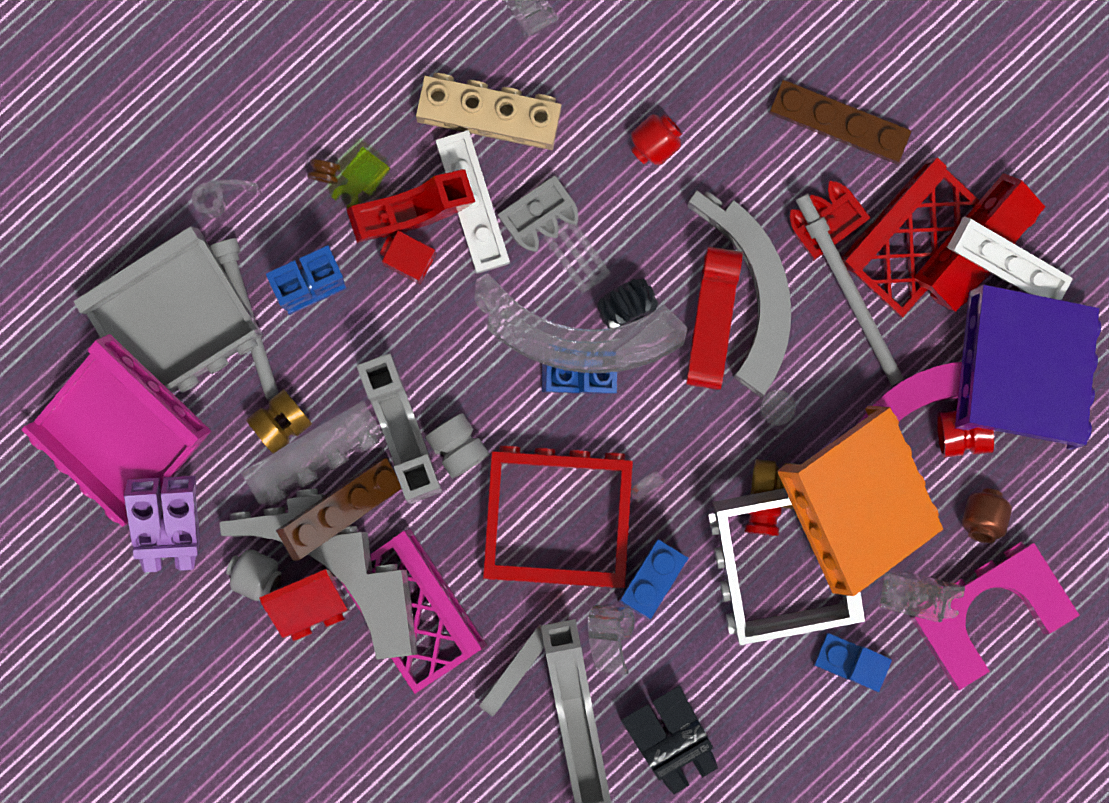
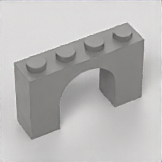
[357,353,443,504]

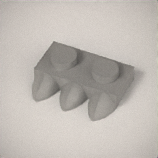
[498,176,578,252]

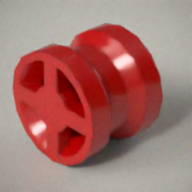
[744,507,782,536]

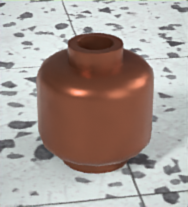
[962,488,1012,543]

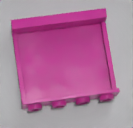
[22,334,211,527]

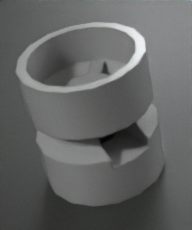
[425,413,490,479]

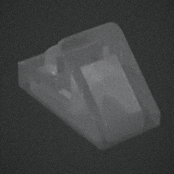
[503,0,559,40]

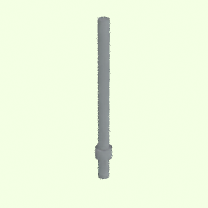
[796,193,904,386]

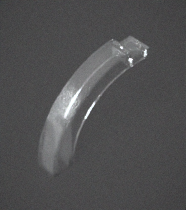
[474,273,688,373]

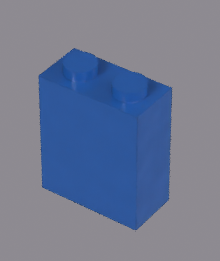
[618,539,689,620]

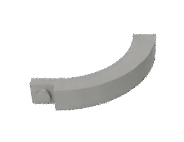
[687,191,791,398]
[541,619,611,803]

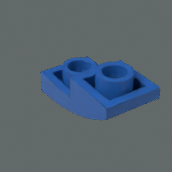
[542,356,617,394]

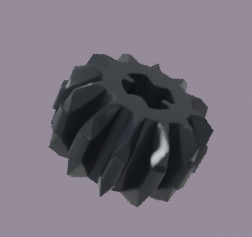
[597,279,658,332]

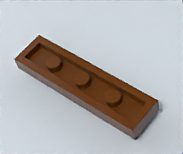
[769,80,912,165]
[276,458,402,561]

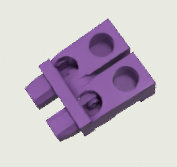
[124,476,200,572]

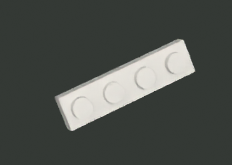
[435,130,510,274]
[947,216,1073,300]

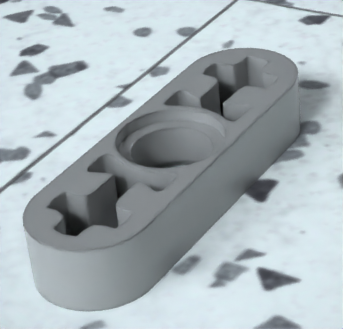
[479,624,544,717]

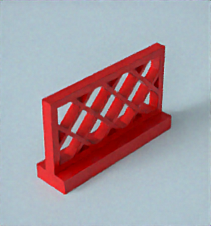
[841,157,980,318]

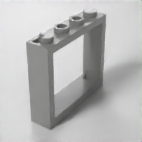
[709,488,865,645]

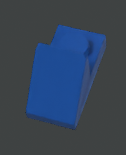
[814,633,892,693]

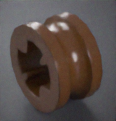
[307,159,341,184]

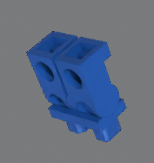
[266,245,347,315]

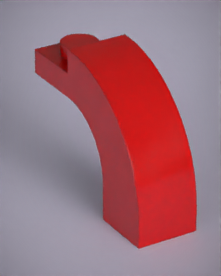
[347,169,476,243]

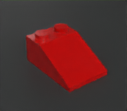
[259,569,350,642]

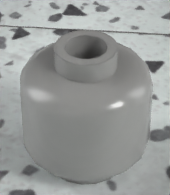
[226,549,282,601]

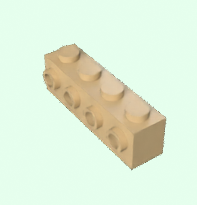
[416,73,562,151]

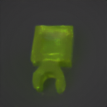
[332,147,391,209]

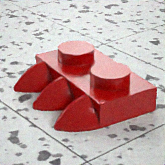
[790,181,871,261]

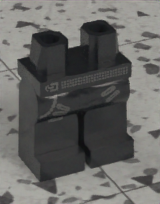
[620,685,718,794]

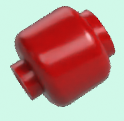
[631,114,683,166]

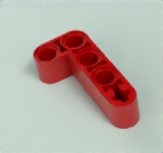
[686,246,743,390]

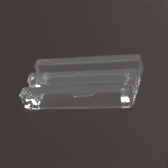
[543,222,611,295]

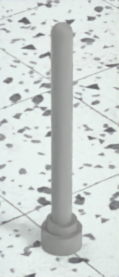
[210,238,279,401]

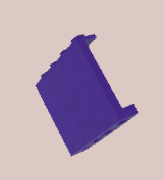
[955,285,1101,450]

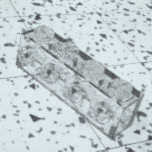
[241,401,383,506]

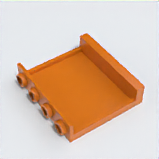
[777,406,943,596]

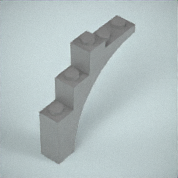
[219,489,417,660]

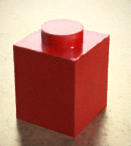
[380,231,437,285]

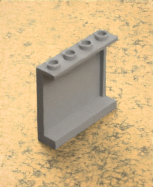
[73,226,263,393]

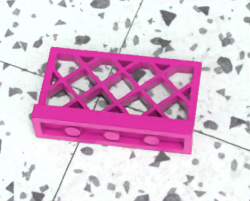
[341,529,488,694]

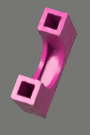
[910,541,1080,690]

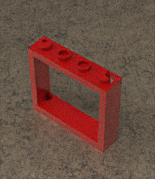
[483,446,633,588]

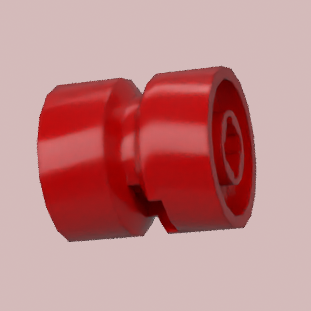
[937,411,994,458]

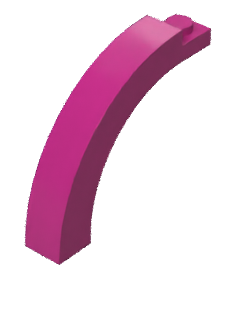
[855,362,962,426]

